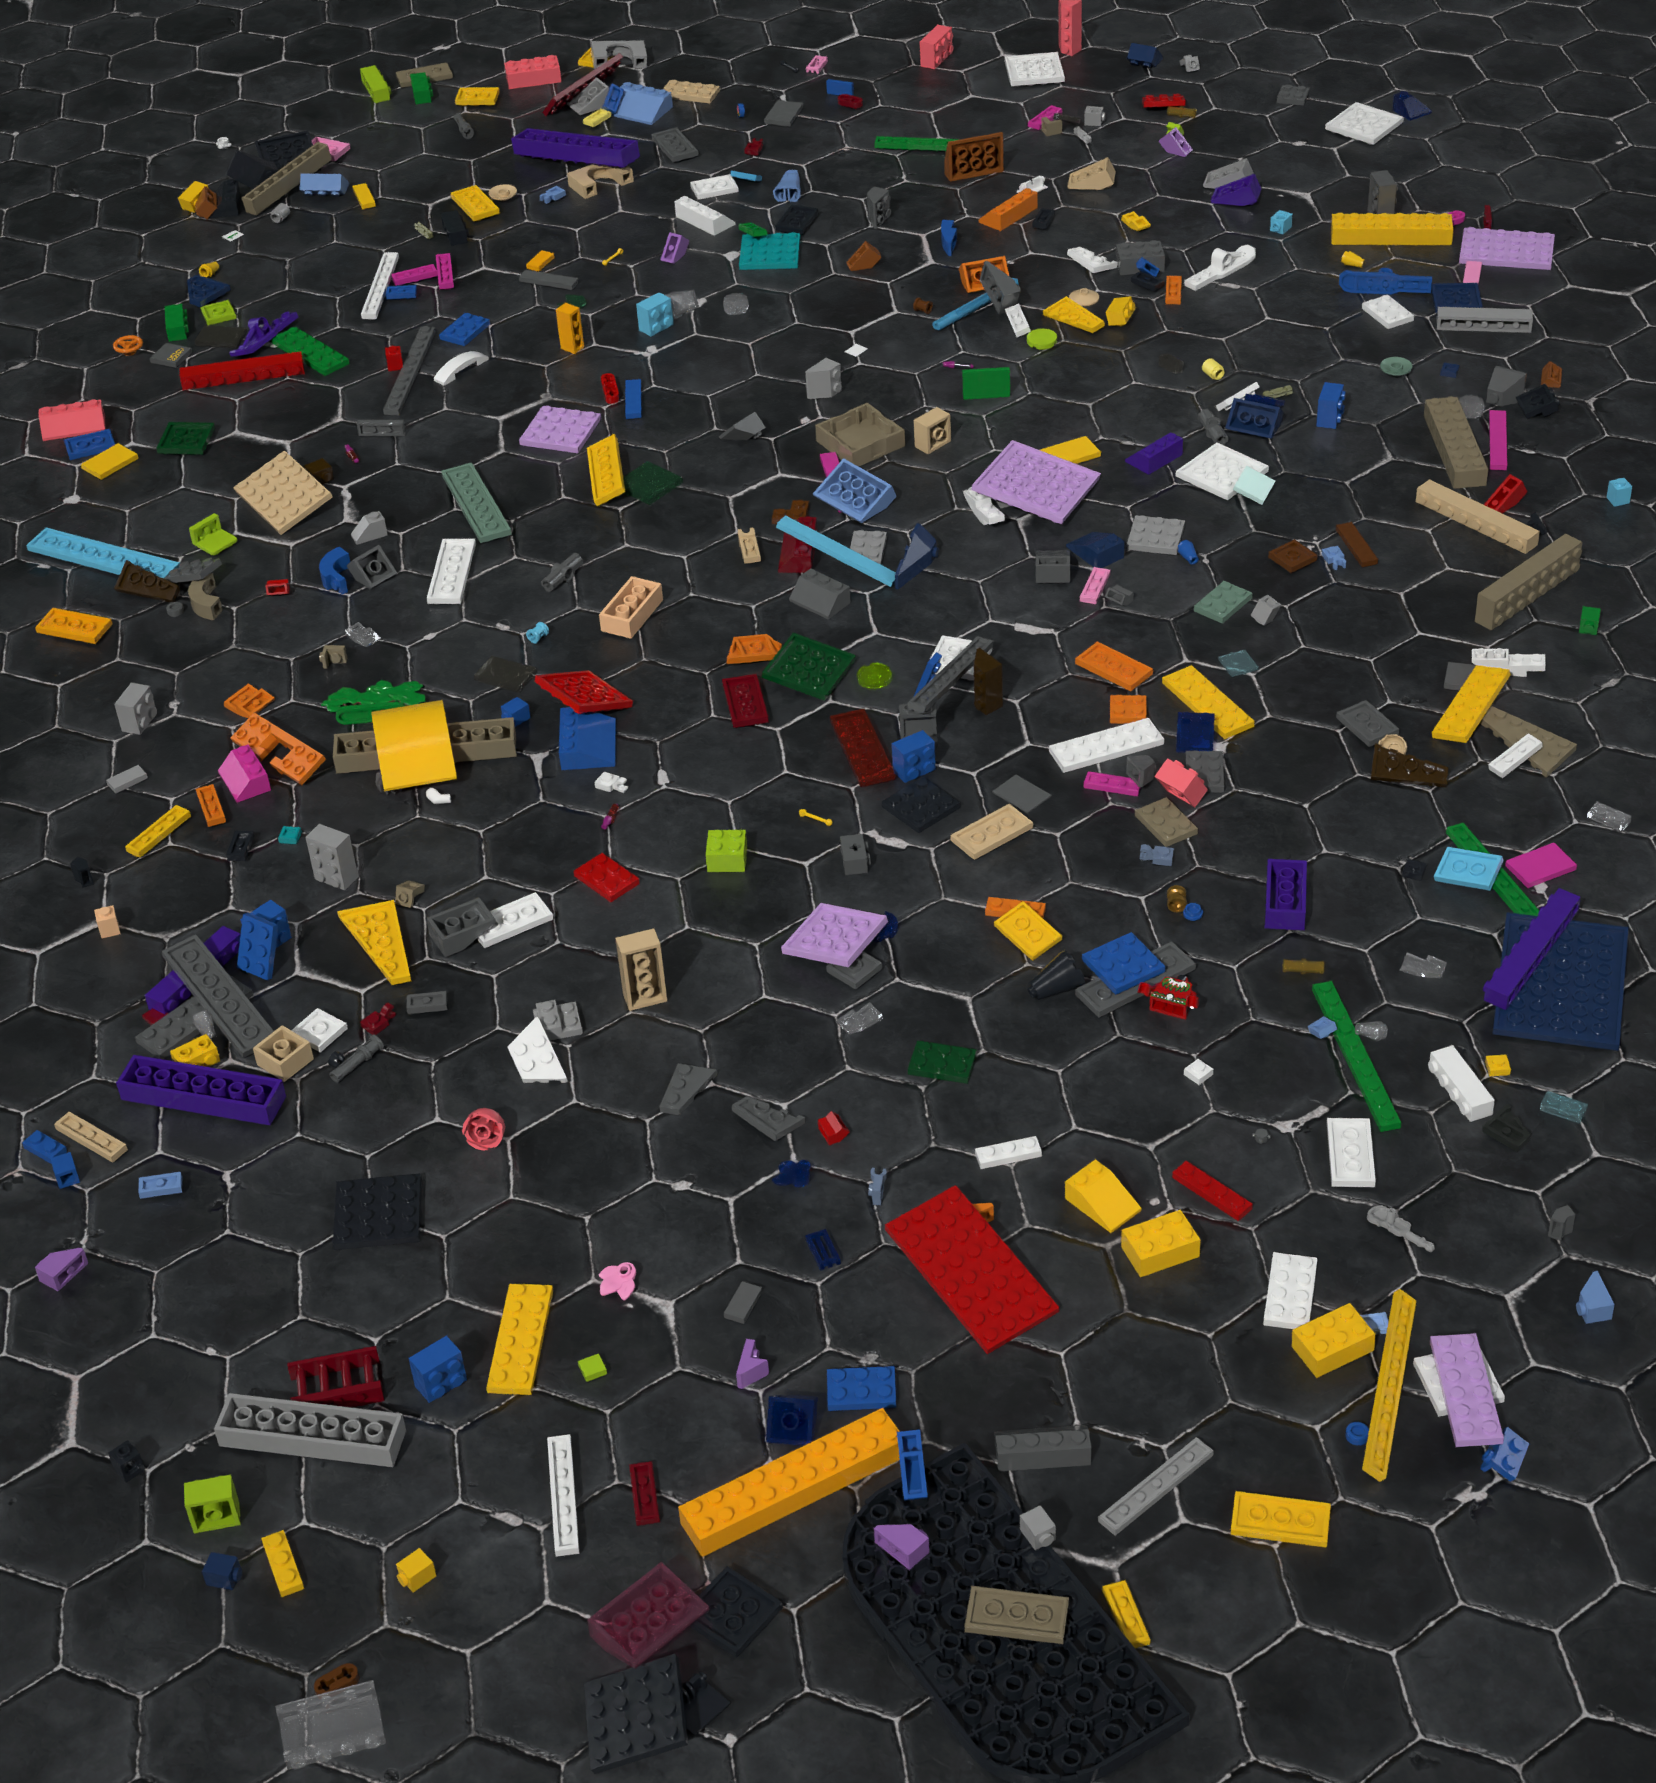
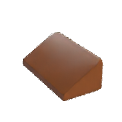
[1541,361,1562,388]

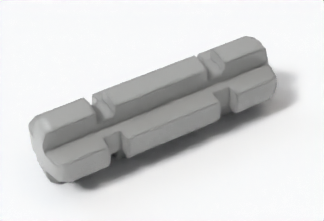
[1073,126,1092,144]

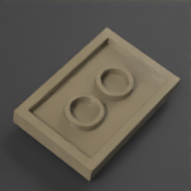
[1135,797,1198,847]

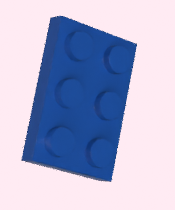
[439,313,490,346]
[237,913,278,980]
[827,1366,896,1411]

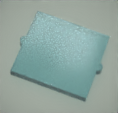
[1218,650,1258,677]

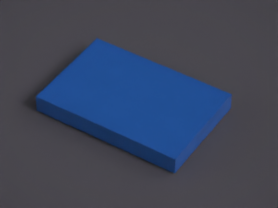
[64,429,115,460]

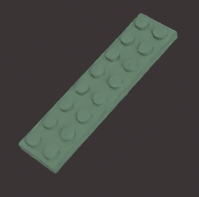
[441,463,512,543]

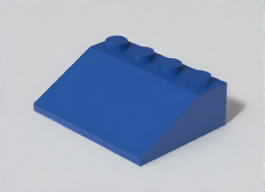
[559,707,616,770]

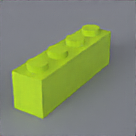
[360,65,391,103]

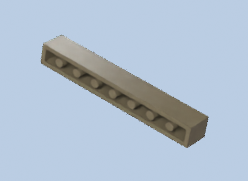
[242,142,332,215]

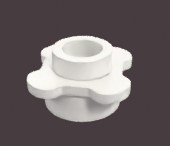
[216,137,231,149]

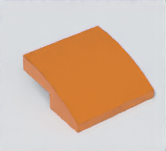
[224,683,275,718]

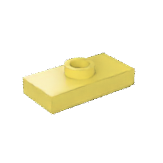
[583,109,611,127]

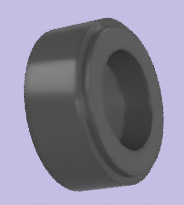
[166,602,184,617]

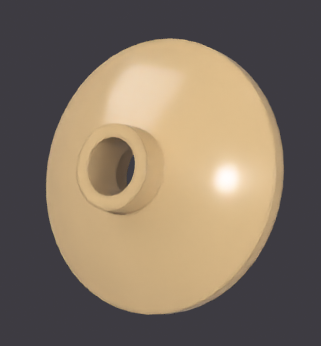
[489,184,517,201]
[1069,288,1099,306]

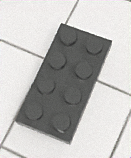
[651,127,698,162]

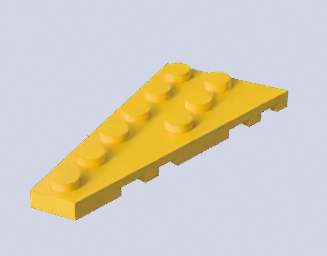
[337,900,411,985]

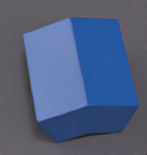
[1136,257,1160,277]

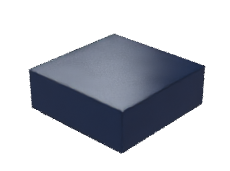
[1440,363,1460,378]

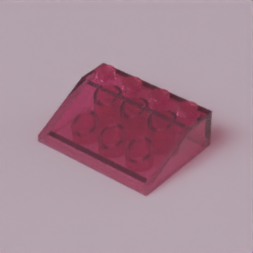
[587,1562,709,1669]

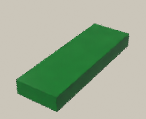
[738,222,767,237]

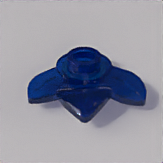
[772,1160,811,1187]

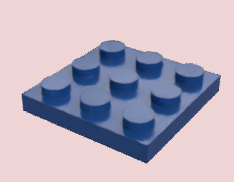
[1082,932,1165,995]

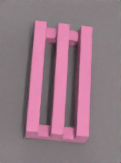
[806,55,828,73]

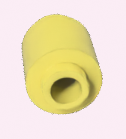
[1202,358,1225,380]

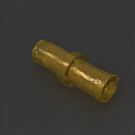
[1167,106,1196,118]
[1283,958,1324,974]

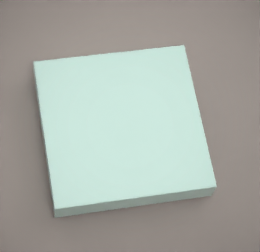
[1233,466,1275,505]

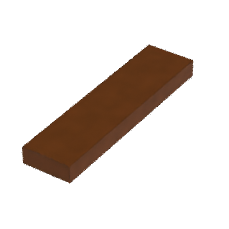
[1336,522,1378,567]

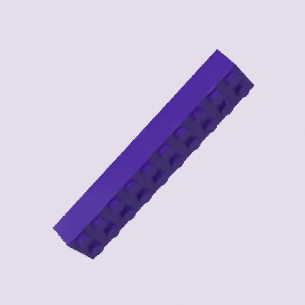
[511,128,640,168]

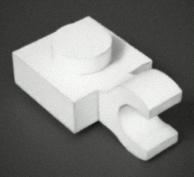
[594,772,628,793]

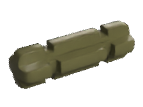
[414,222,434,239]
[1262,385,1293,401]

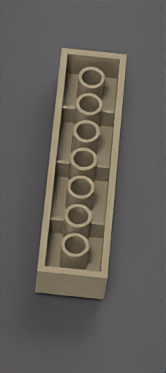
[1424,396,1488,489]
[1475,533,1582,631]

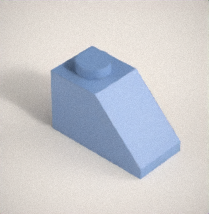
[1576,1271,1614,1324]

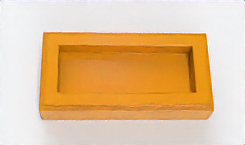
[526,251,555,272]

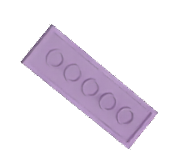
[1430,1333,1504,1447]

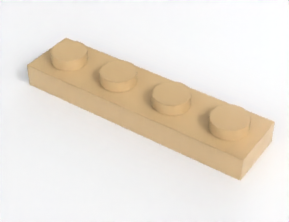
[54,1112,128,1162]

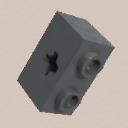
[840,834,871,875]

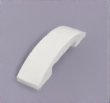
[434,351,489,386]

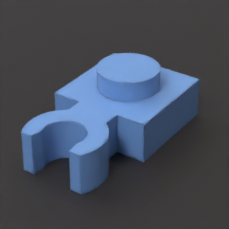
[540,186,566,204]
[1322,546,1346,570]

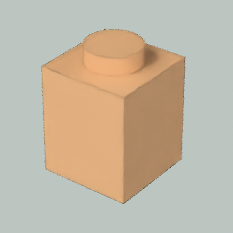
[94,905,120,939]

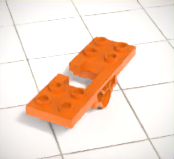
[231,713,326,785]

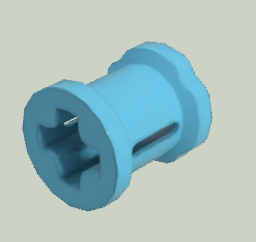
[526,622,549,644]

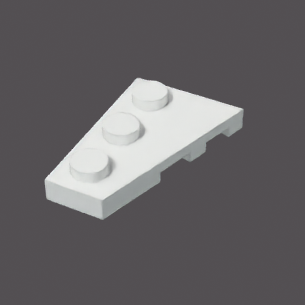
[1067,247,1118,273]

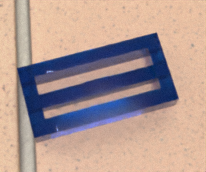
[805,1229,841,1271]

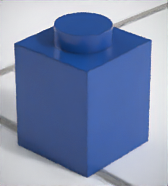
[501,697,531,727]
[50,1152,80,1189]

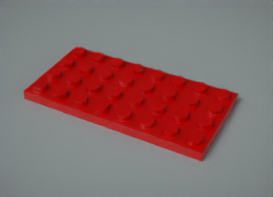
[885,1185,1060,1354]

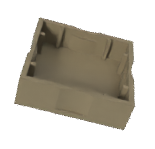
[815,403,905,467]

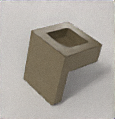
[1041,117,1062,136]

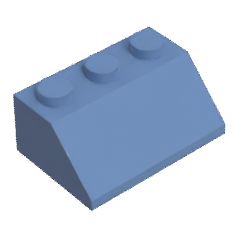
[300,174,349,196]

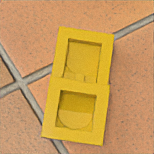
[1121,211,1151,231]

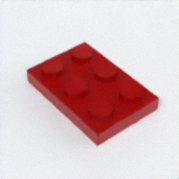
[1142,94,1186,107]
[574,853,640,902]

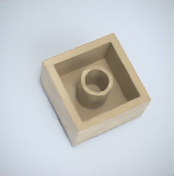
[914,407,951,454]
[253,1025,314,1082]

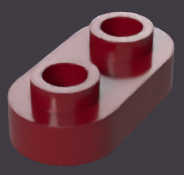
[838,94,863,110]

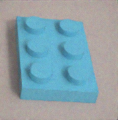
[1434,847,1503,891]

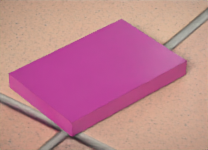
[1505,843,1577,888]

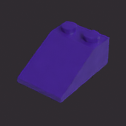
[1210,174,1262,206]

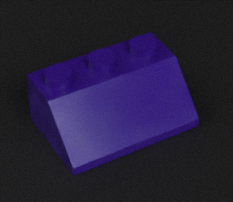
[1125,432,1183,475]

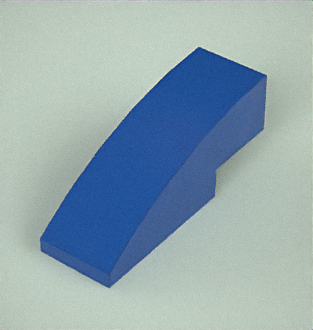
[941,220,957,256]
[897,1430,928,1500]

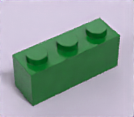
[410,72,433,104]
[164,304,189,342]

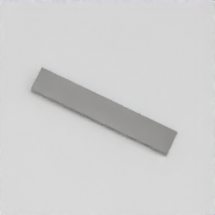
[1098,1437,1214,1536]

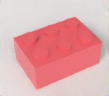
[920,25,954,69]

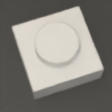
[1184,1059,1213,1085]

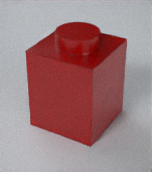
[385,346,403,371]

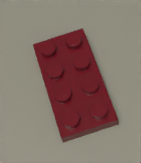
[722,674,769,728]

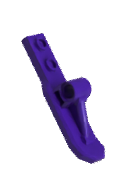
[230,311,298,357]

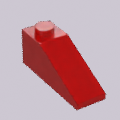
[1484,474,1527,513]

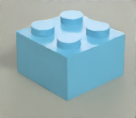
[636,292,673,337]

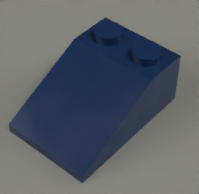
[1066,532,1124,568]

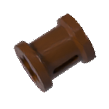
[913,297,933,314]

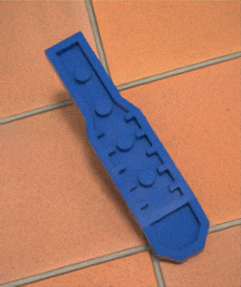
[1339,268,1432,295]

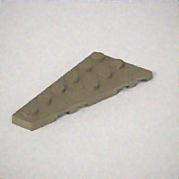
[1480,706,1577,778]

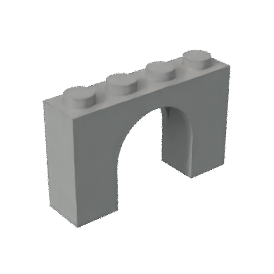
[591,40,647,69]

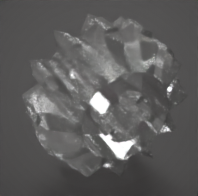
[723,293,749,316]
[1459,394,1485,419]

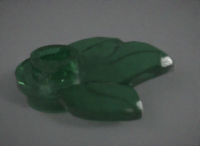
[557,295,587,309]

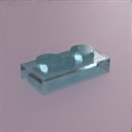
[1540,1091,1588,1123]

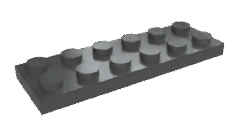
[1075,941,1196,1017]
[135,974,254,1059]

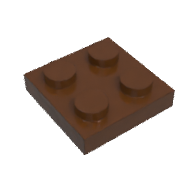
[1268,539,1317,573]

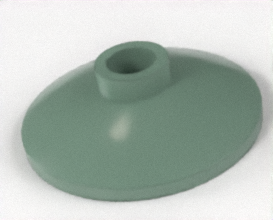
[1380,357,1412,376]

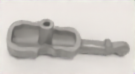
[1367,1205,1435,1252]

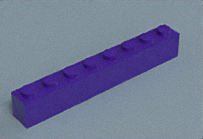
[1483,888,1581,1010]

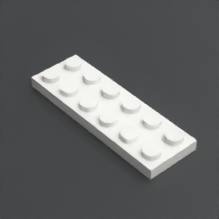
[427,539,476,604]
[1049,718,1164,773]

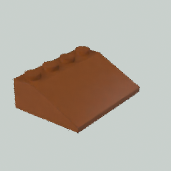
[944,132,1004,182]

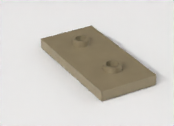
[396,63,453,88]
[965,1586,1069,1644]

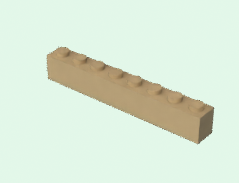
[1416,480,1540,554]

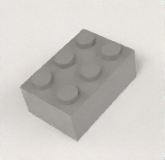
[306,824,358,890]

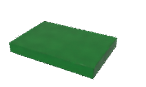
[962,367,1010,400]

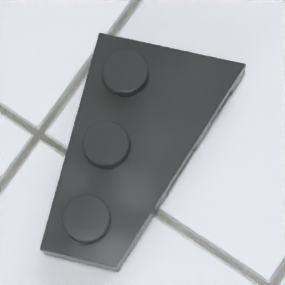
[659,1063,717,1115]
[732,1096,805,1141]

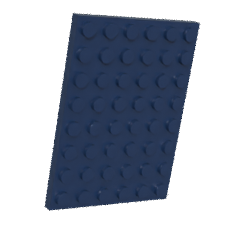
[1493,912,1628,1051]

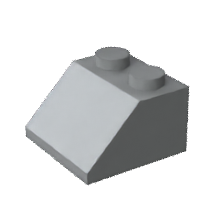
[805,358,842,399]

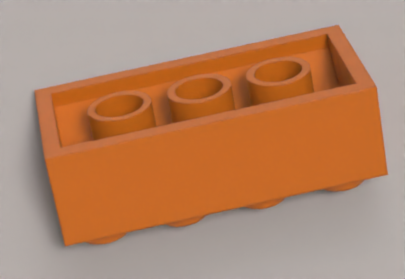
[979,188,1038,231]

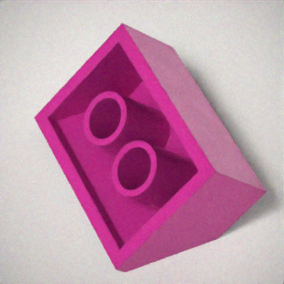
[218,744,271,803]

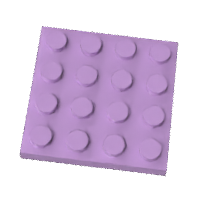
[519,406,601,453]
[781,903,888,967]

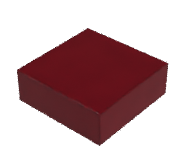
[142,1008,169,1025]

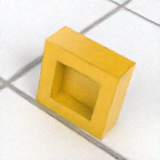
[1485,1055,1511,1076]

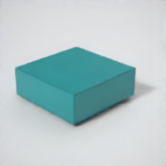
[278,826,302,844]

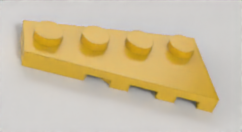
[1043,296,1105,333]

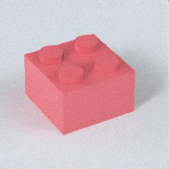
[1154,758,1208,807]

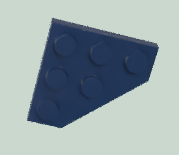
[187,275,230,307]

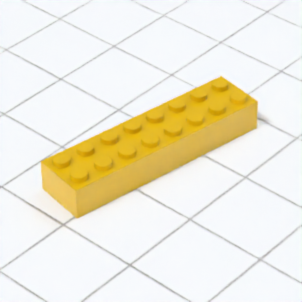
[1331,213,1453,245]

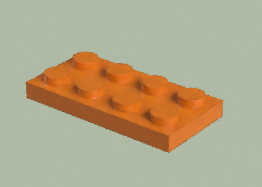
[1075,641,1153,691]

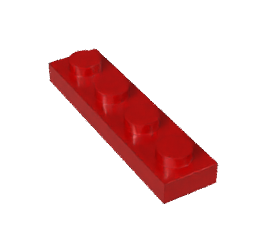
[1172,1161,1253,1221]

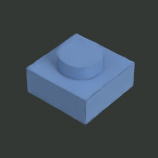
[1308,1017,1337,1039]

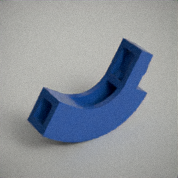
[319,546,350,595]

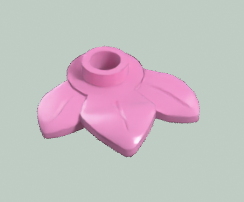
[599,1262,636,1301]

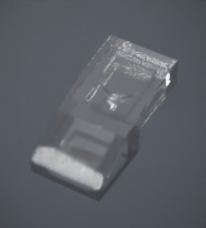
[345,622,380,647]
[1400,952,1447,978]
[836,1002,883,1035]

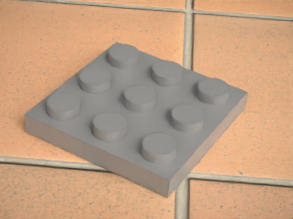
[1127,515,1185,555]

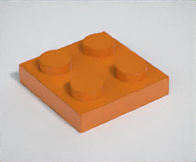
[1110,695,1146,724]

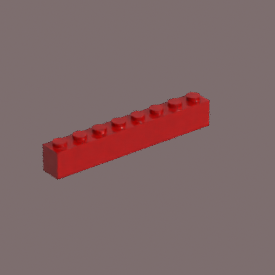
[180,351,305,390]

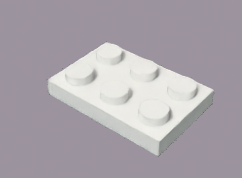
[1362,295,1414,329]

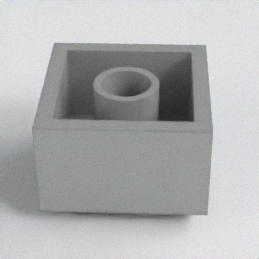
[114,683,157,735]

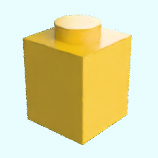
[396,1548,436,1592]

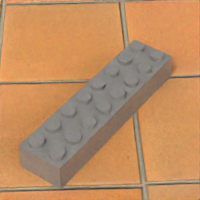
[214,1393,406,1467]

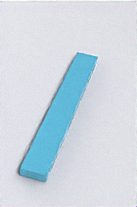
[776,515,896,587]

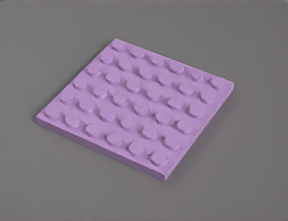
[971,440,1101,524]

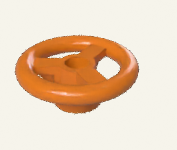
[113,335,143,356]

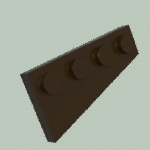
[114,560,180,603]
[1371,743,1448,787]

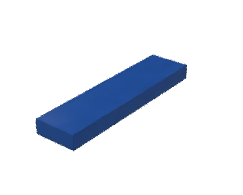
[625,379,642,419]

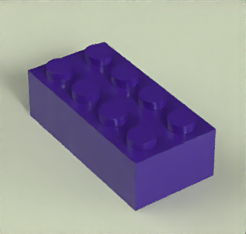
[1265,859,1307,930]

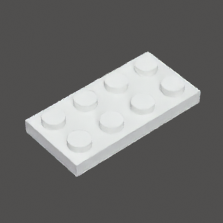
[477,892,553,948]
[1327,1118,1376,1187]
[1263,1252,1317,1329]

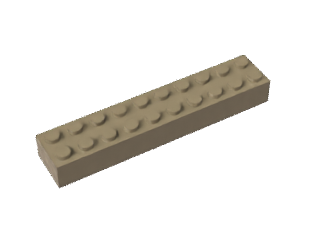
[333,717,516,774]

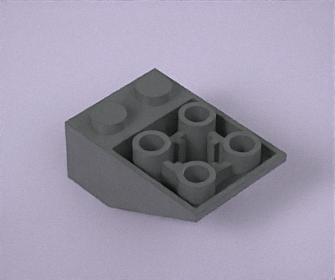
[1036,550,1070,584]

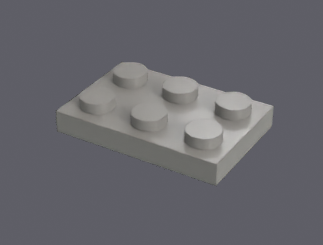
[848,530,887,566]

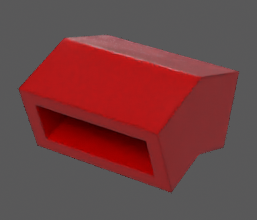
[266,579,290,595]
[818,1111,850,1145]

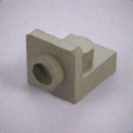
[319,645,348,669]
[395,880,425,908]

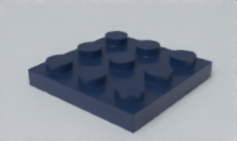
[1431,283,1482,313]

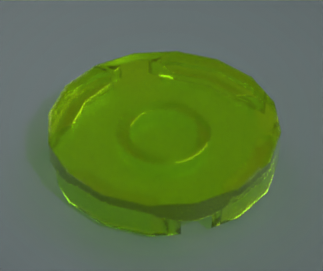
[857,663,892,689]

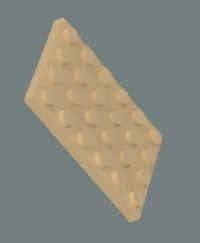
[234,451,333,535]

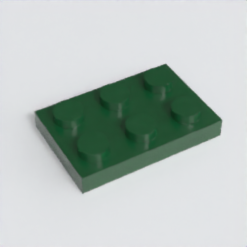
[908,1041,977,1084]

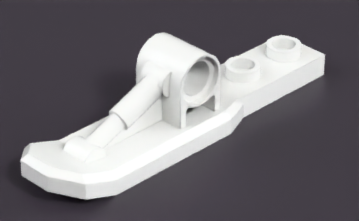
[1184,245,1256,291]

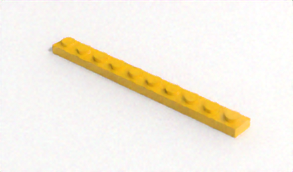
[1362,1289,1416,1482]

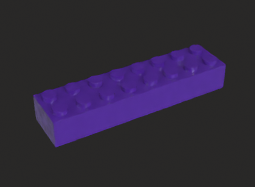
[116,1055,286,1125]

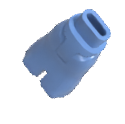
[773,170,801,202]

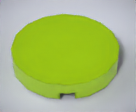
[1027,329,1057,350]

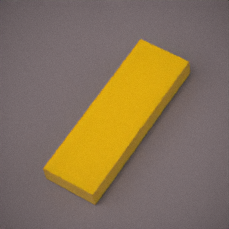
[352,183,376,209]
[1102,1580,1150,1648]

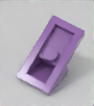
[736,1339,769,1389]

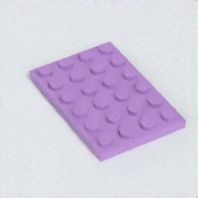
[1459,227,1555,270]

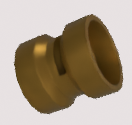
[1167,885,1187,912]

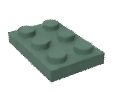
[1194,581,1252,624]

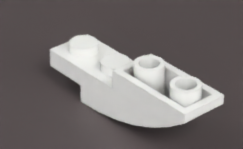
[963,487,1005,525]
[1472,648,1545,677]

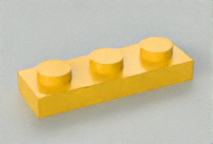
[261,1530,304,1598]

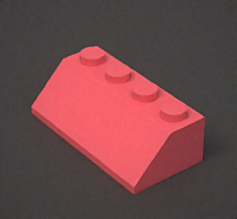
[1059,0,1082,56]
[39,400,105,441]

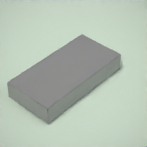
[106,765,148,793]

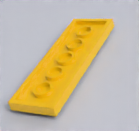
[587,434,625,506]
[1162,665,1255,739]
[1431,665,1511,743]
[486,1284,553,1395]

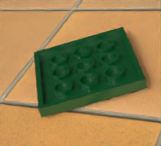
[762,633,856,701]

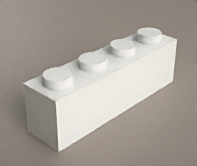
[1428,1045,1495,1122]

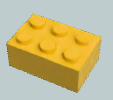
[1121,1209,1200,1277]
[1292,1303,1375,1378]

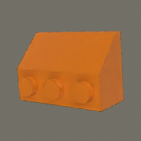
[959,256,1009,293]

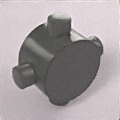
[1252,1128,1271,1144]

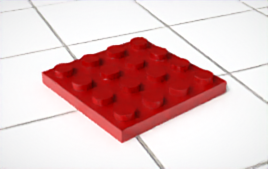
[534,670,633,714]

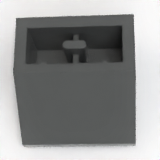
[867,187,891,229]

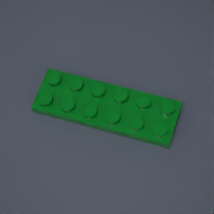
[271,327,349,376]

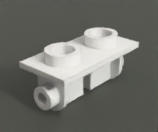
[1016,176,1048,193]

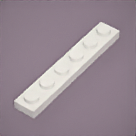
[547,1434,579,1557]

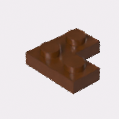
[772,500,809,524]

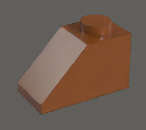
[195,186,217,219]
[846,241,881,271]

